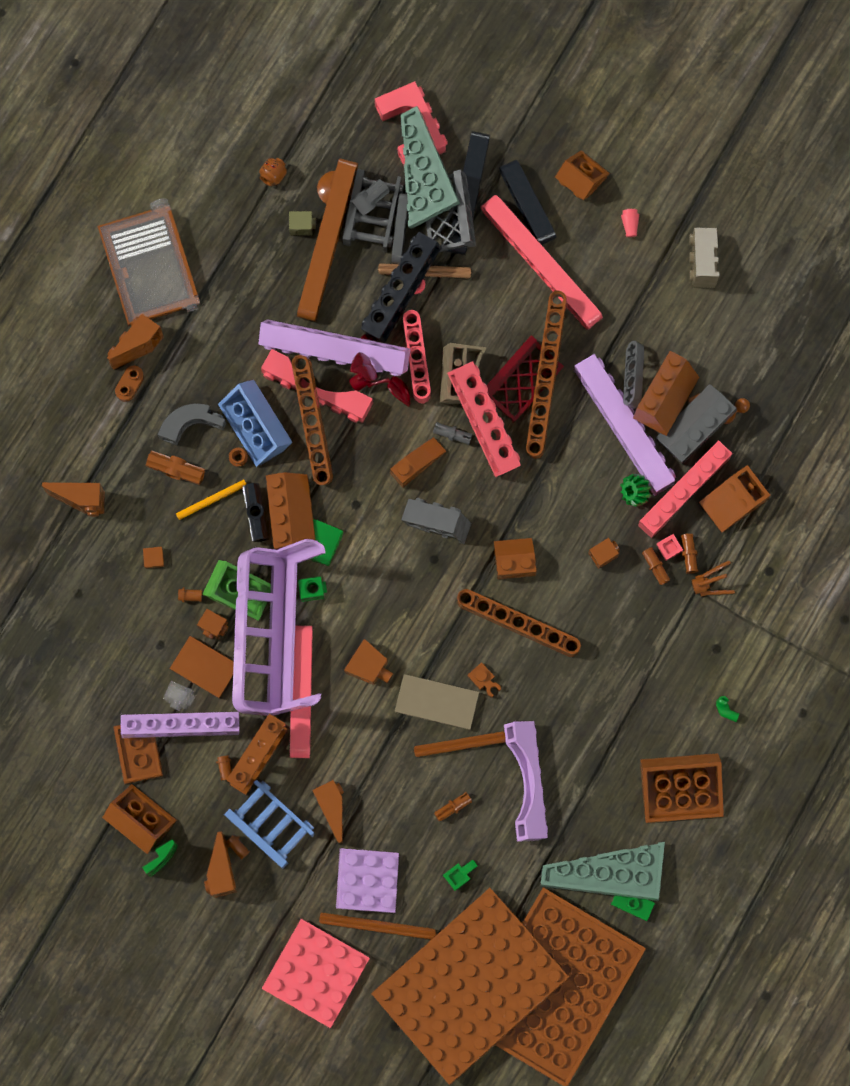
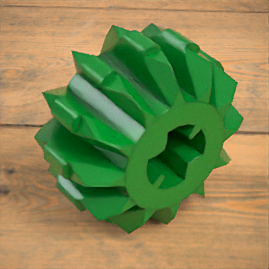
[619,474,652,507]

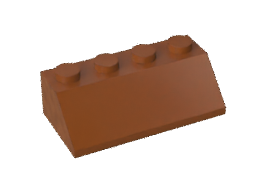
[633,351,699,436]
[266,472,316,550]

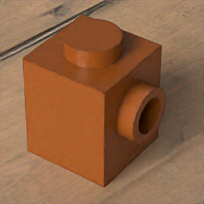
[588,538,620,569]
[197,609,229,639]

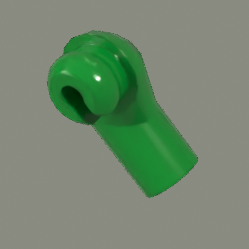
[716,696,740,722]

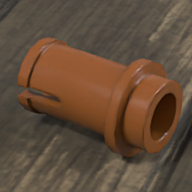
[178,587,202,603]
[216,755,232,781]
[226,834,250,860]

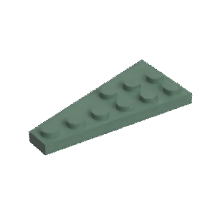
[401,106,460,229]

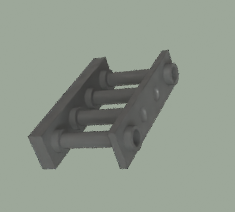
[343,169,404,253]

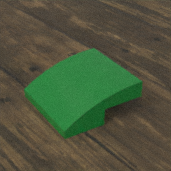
[311,519,344,566]
[142,839,178,877]

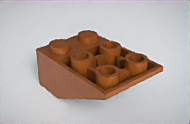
[107,314,164,369]
[699,465,771,533]

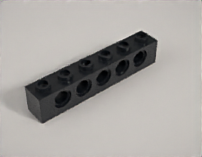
[361,232,442,343]

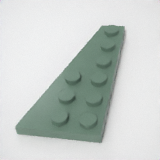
[541,842,665,901]

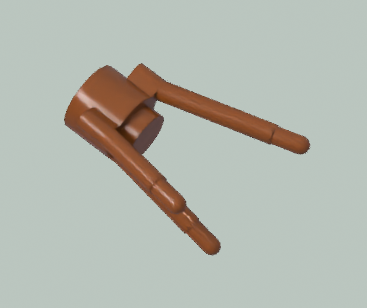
[691,561,735,597]

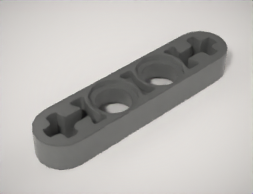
[392,193,408,264]
[623,341,644,409]

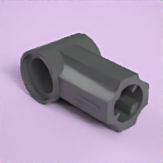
[351,179,390,216]

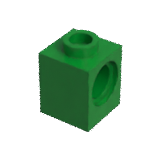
[298,577,327,602]

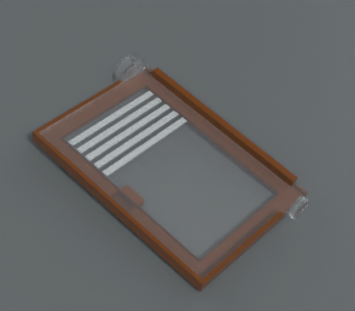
[98,199,200,326]

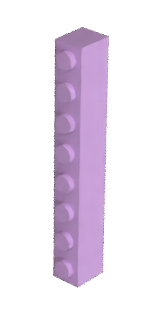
[258,320,411,376]
[574,354,676,496]

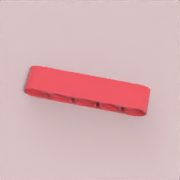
[403,310,430,403]

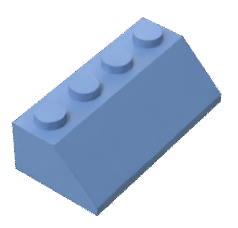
[218,380,293,467]

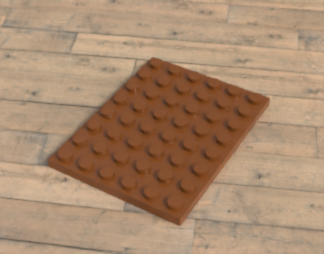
[371,888,569,1085]
[495,888,646,1086]

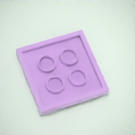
[336,849,399,913]

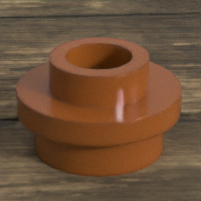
[229,448,248,467]

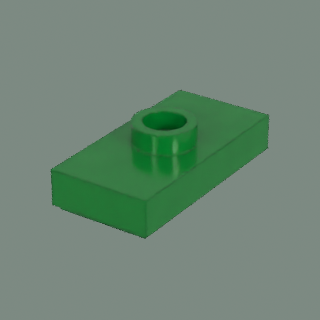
[611,896,655,922]

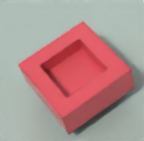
[656,534,683,561]

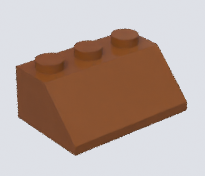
[102,784,177,854]

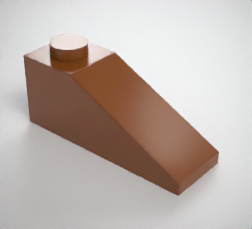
[390,437,446,488]
[312,780,344,845]

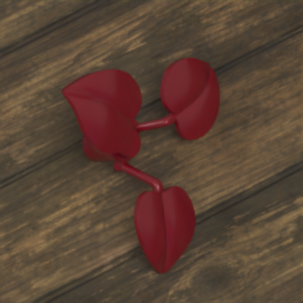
[350,334,410,407]

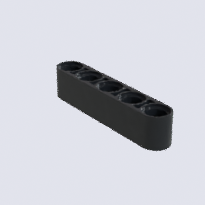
[499,160,556,245]

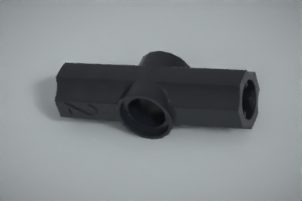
[242,483,269,543]

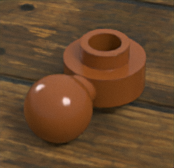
[724,398,750,424]

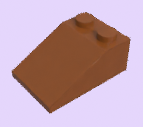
[42,482,105,517]
[204,832,237,898]

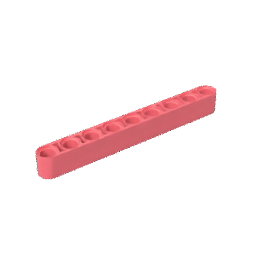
[481,195,603,330]

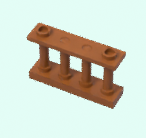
[227,714,288,796]

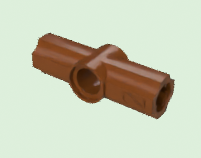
[146,450,206,485]

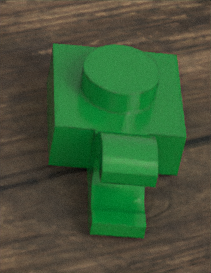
[443,860,478,891]

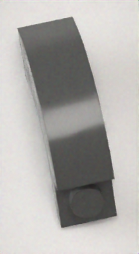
[158,404,226,445]

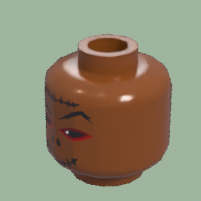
[259,158,287,186]

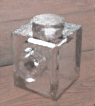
[163,681,195,711]

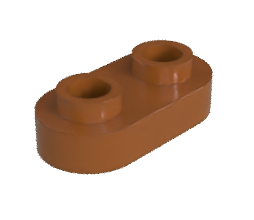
[115,366,144,402]

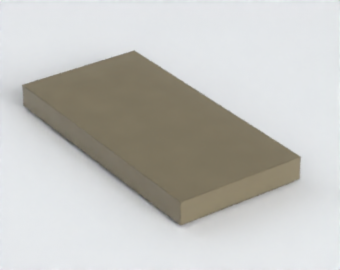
[395,674,479,730]

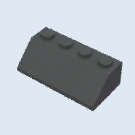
[656,384,737,465]

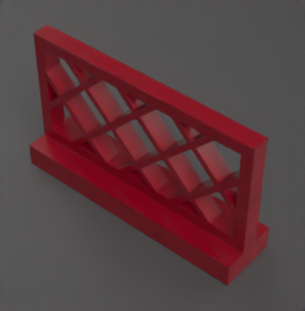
[487,335,564,422]

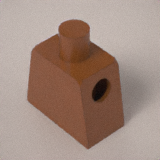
[344,639,393,685]

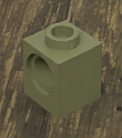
[289,211,316,235]

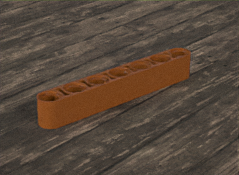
[292,355,333,485]
[457,589,581,657]

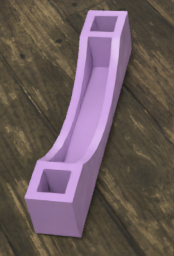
[504,721,548,842]

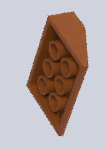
[640,753,724,823]

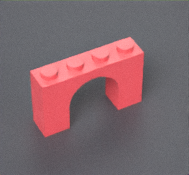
[374,82,448,166]

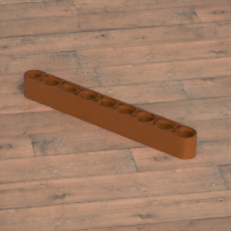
[297,159,358,321]
[526,290,567,459]

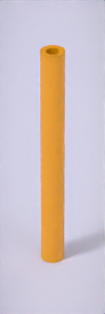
[176,479,246,520]

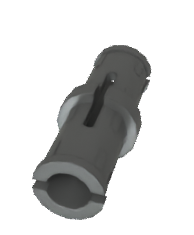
[433,422,473,445]

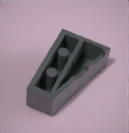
[401,498,472,544]

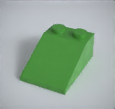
[202,560,271,621]

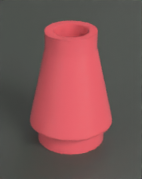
[621,209,640,237]

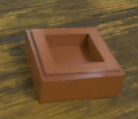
[143,547,164,568]

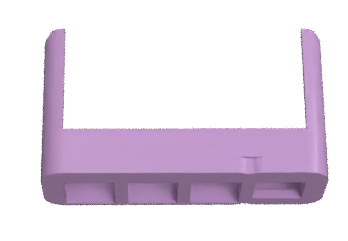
[232,539,326,716]

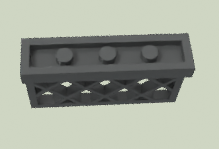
[426,170,476,252]

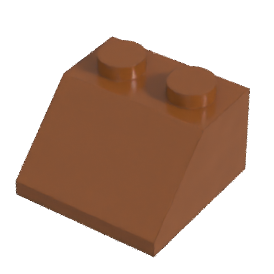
[555,151,609,200]
[494,538,536,579]

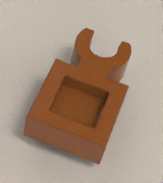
[467,662,501,698]

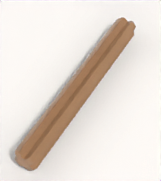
[378,263,471,278]

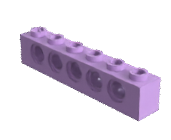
[121,712,239,738]

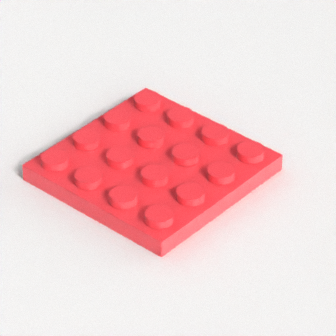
[262,919,370,1028]

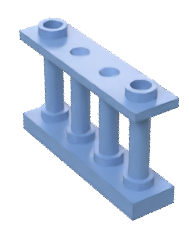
[224,780,315,869]

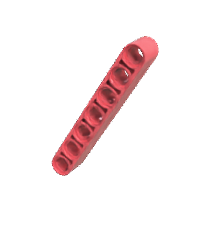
[290,625,313,758]

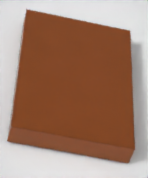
[170,636,234,699]
[113,725,163,784]

